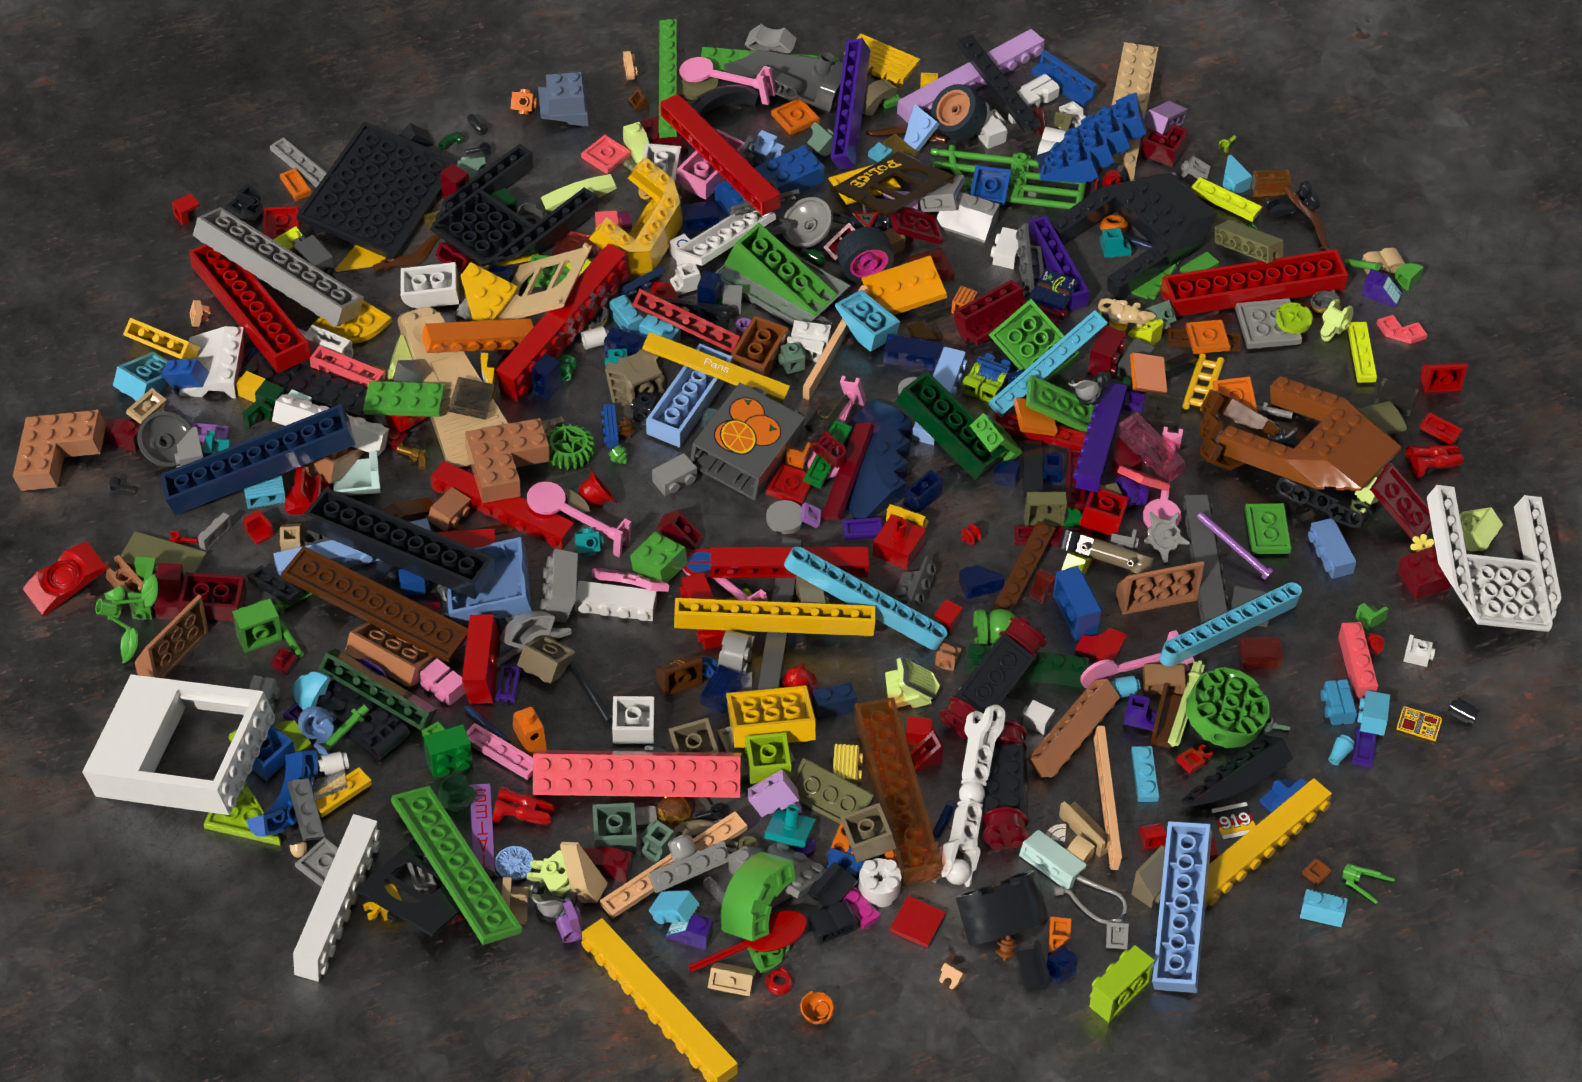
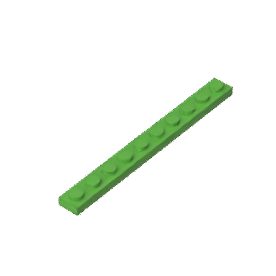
[659,19,677,138]

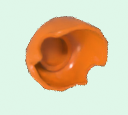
[800,991,835,1024]

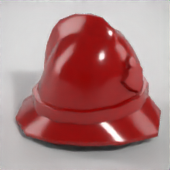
[578,469,618,509]
[780,663,818,698]

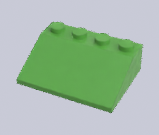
[989,299,1081,382]

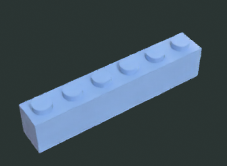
[912,347,968,445]

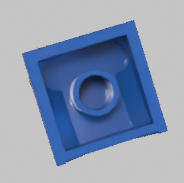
[970,165,1012,206]

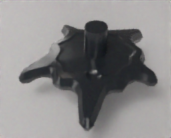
[1267,426,1301,449]

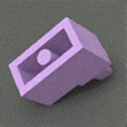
[748,769,802,817]

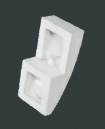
[1059,101,1086,128]

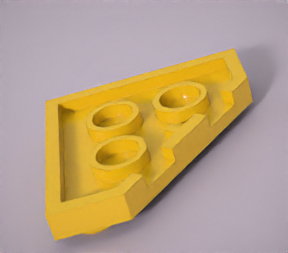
[461,262,518,321]

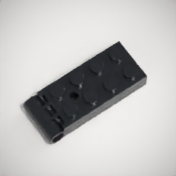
[316,679,411,760]

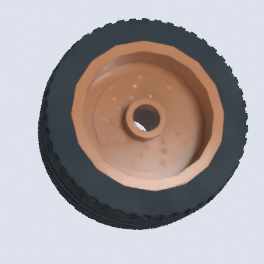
[931,84,987,141]

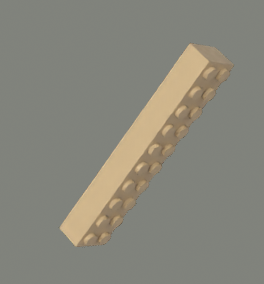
[1099,42,1158,181]

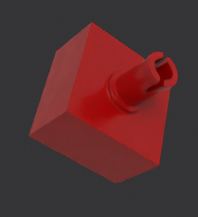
[872,514,926,570]

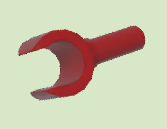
[169,531,198,544]

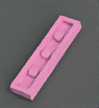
[466,723,533,780]

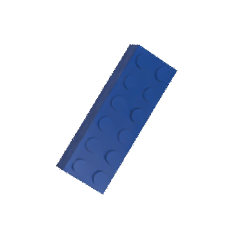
[715,145,824,216]

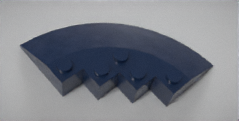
[835,399,912,519]

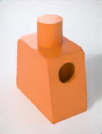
[513,707,547,756]

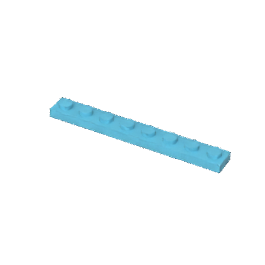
[988,310,1108,417]

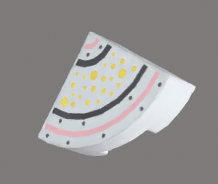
[1045,824,1066,845]

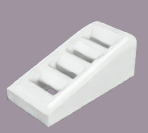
[787,337,824,363]

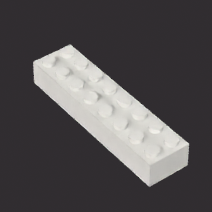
[293,814,380,982]

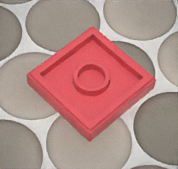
[581,135,631,175]
[1117,466,1171,491]

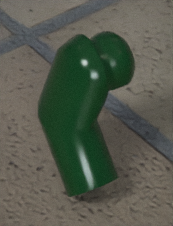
[438,131,465,150]

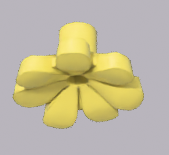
[1410,534,1435,552]

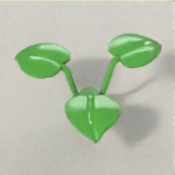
[95,574,158,664]

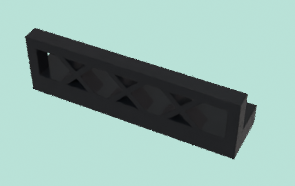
[662,298,731,330]

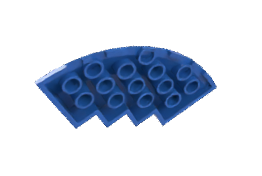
[1040,92,1146,183]

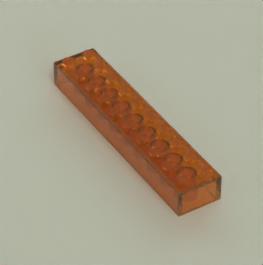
[854,697,942,886]

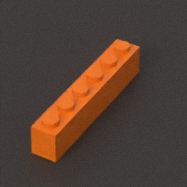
[421,319,534,353]

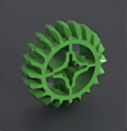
[546,423,595,470]

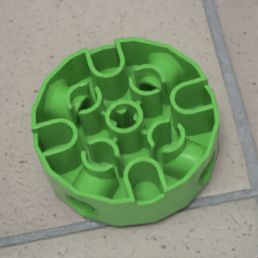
[1186,667,1270,748]

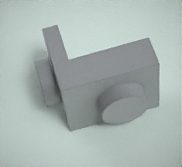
[1110,529,1139,551]

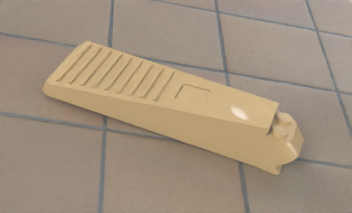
[398,307,508,468]

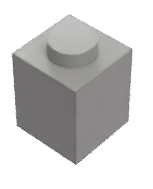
[722,285,743,314]

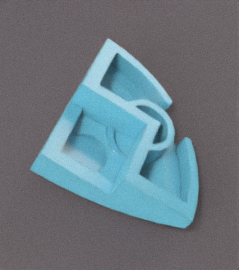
[291,671,331,710]

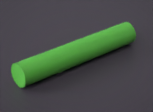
[1344,259,1381,271]
[280,620,304,658]

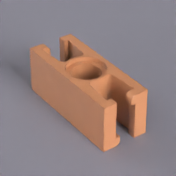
[104,555,143,605]

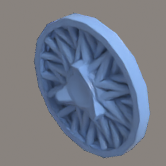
[495,846,534,881]

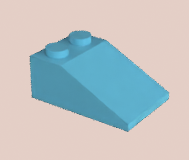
[835,290,900,352]
[113,352,168,401]

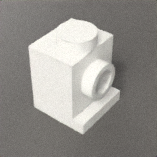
[1403,635,1435,667]

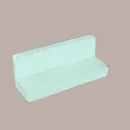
[1019,830,1086,890]

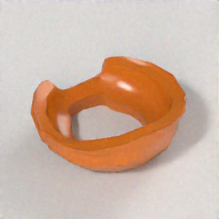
[1100,214,1129,234]

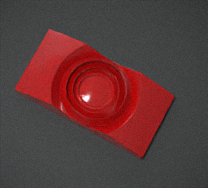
[23,541,108,617]

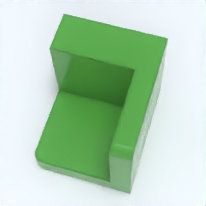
[1355,603,1389,631]

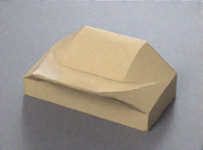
[126,388,167,424]

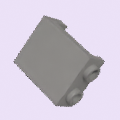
[919,175,967,212]

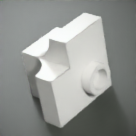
[670,263,702,296]

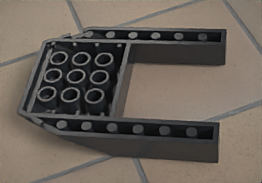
[430,144,598,267]
[1050,172,1217,300]

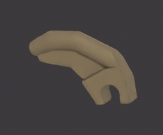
[673,819,716,839]

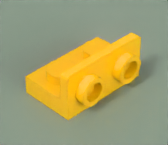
[886,504,929,529]

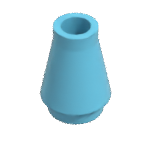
[1328,735,1355,766]

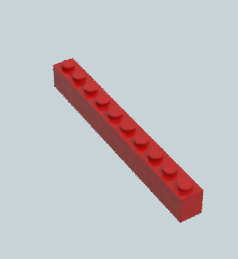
[660,94,781,216]

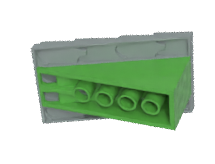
[711,222,850,326]

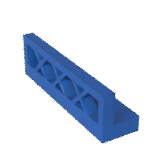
[1032,50,1097,108]

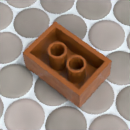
[730,315,788,377]

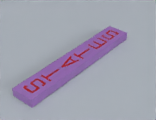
[470,784,496,887]

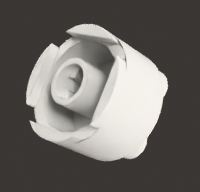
[858,858,901,908]

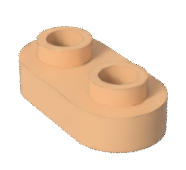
[623,51,638,81]

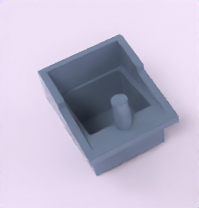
[538,72,588,126]

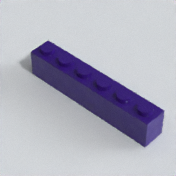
[1029,216,1090,311]

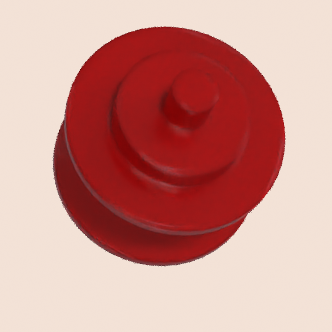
[961,524,982,545]
[1365,634,1384,654]

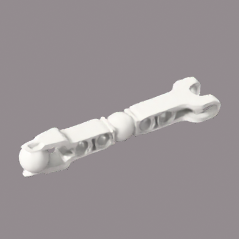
[941,705,1005,887]

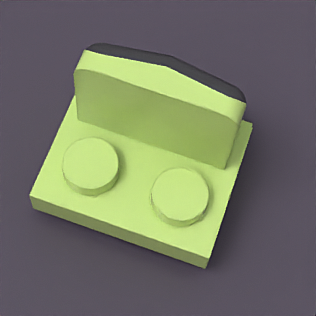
[885,657,940,709]

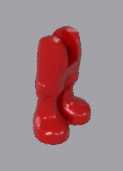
[1405,445,1464,478]
[492,786,555,825]

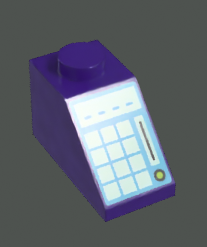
[1361,269,1402,308]
[666,914,713,950]

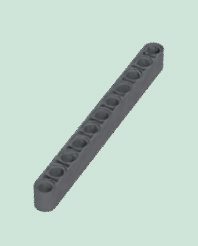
[758,537,802,690]

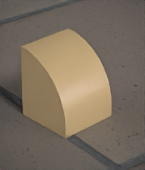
[1067,835,1095,864]

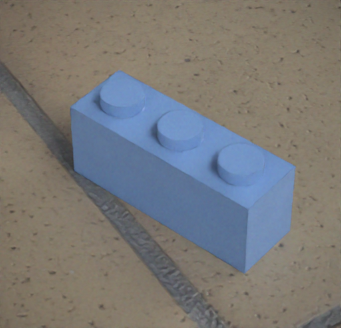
[1308,518,1356,579]

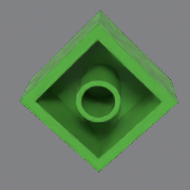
[630,532,688,583]
[232,598,283,653]

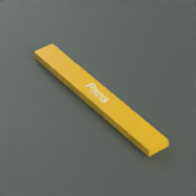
[642,332,790,403]

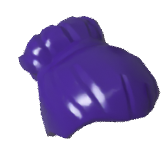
[1114,476,1149,508]

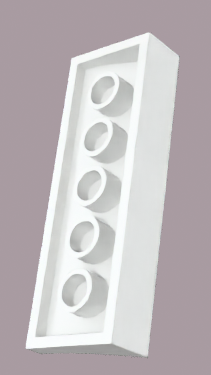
[675,209,776,266]

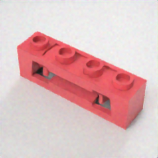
[310,346,386,387]

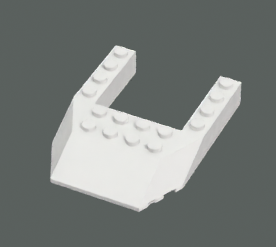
[1427,485,1562,632]

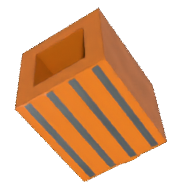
[951,286,978,314]

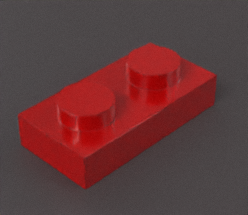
[1419,412,1463,445]

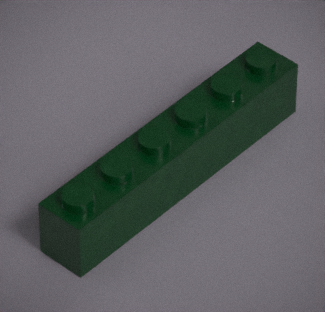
[966,643,1089,688]
[318,648,438,730]

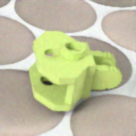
[1320,299,1354,342]
[527,850,571,898]

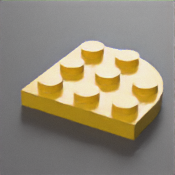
[312,300,392,343]

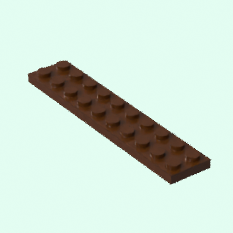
[281,546,468,663]

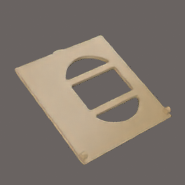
[497,243,592,320]

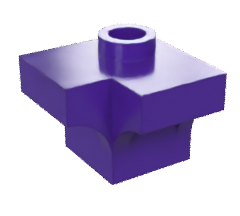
[1124,693,1157,731]

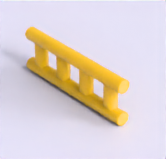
[1182,353,1225,411]

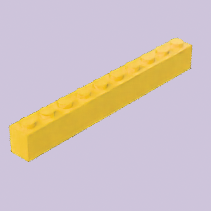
[674,598,875,636]
[1205,778,1332,908]
[581,918,738,1082]

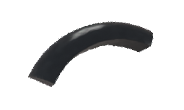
[689,84,759,117]

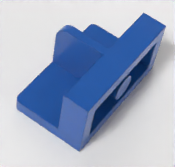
[1259,778,1307,813]

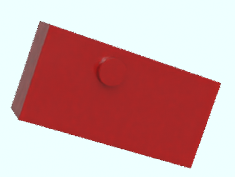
[462,614,501,704]

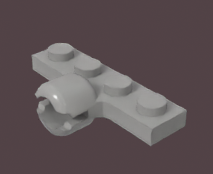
[648,834,729,893]

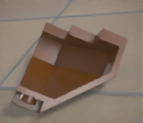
[1200,389,1280,470]

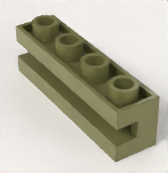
[1215,220,1283,263]

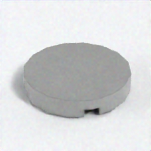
[766,500,804,534]

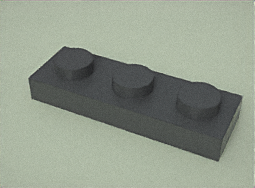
[287,779,325,841]

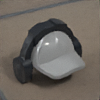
[1069,372,1110,406]
[532,881,578,922]

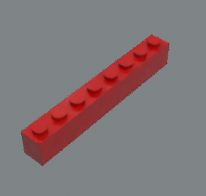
[431,461,575,550]
[710,546,869,578]

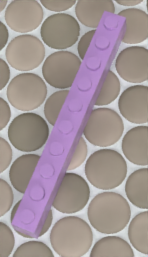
[897,29,1045,124]

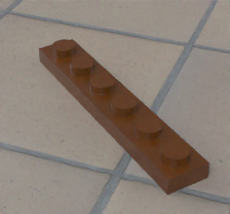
[991,521,1056,613]

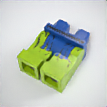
[962,353,1011,403]

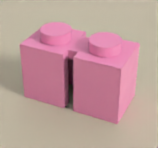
[420,658,466,706]

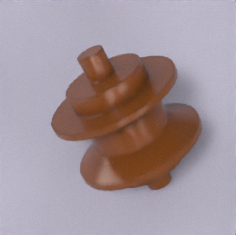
[995,935,1018,961]

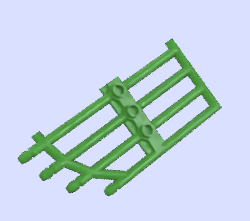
[931,145,1087,209]

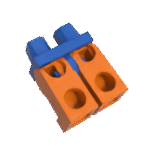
[827,822,870,879]

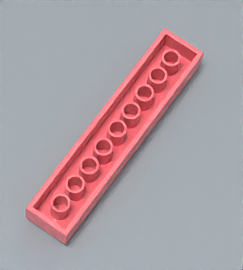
[533,750,741,798]

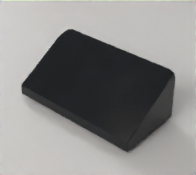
[1164,352,1197,380]

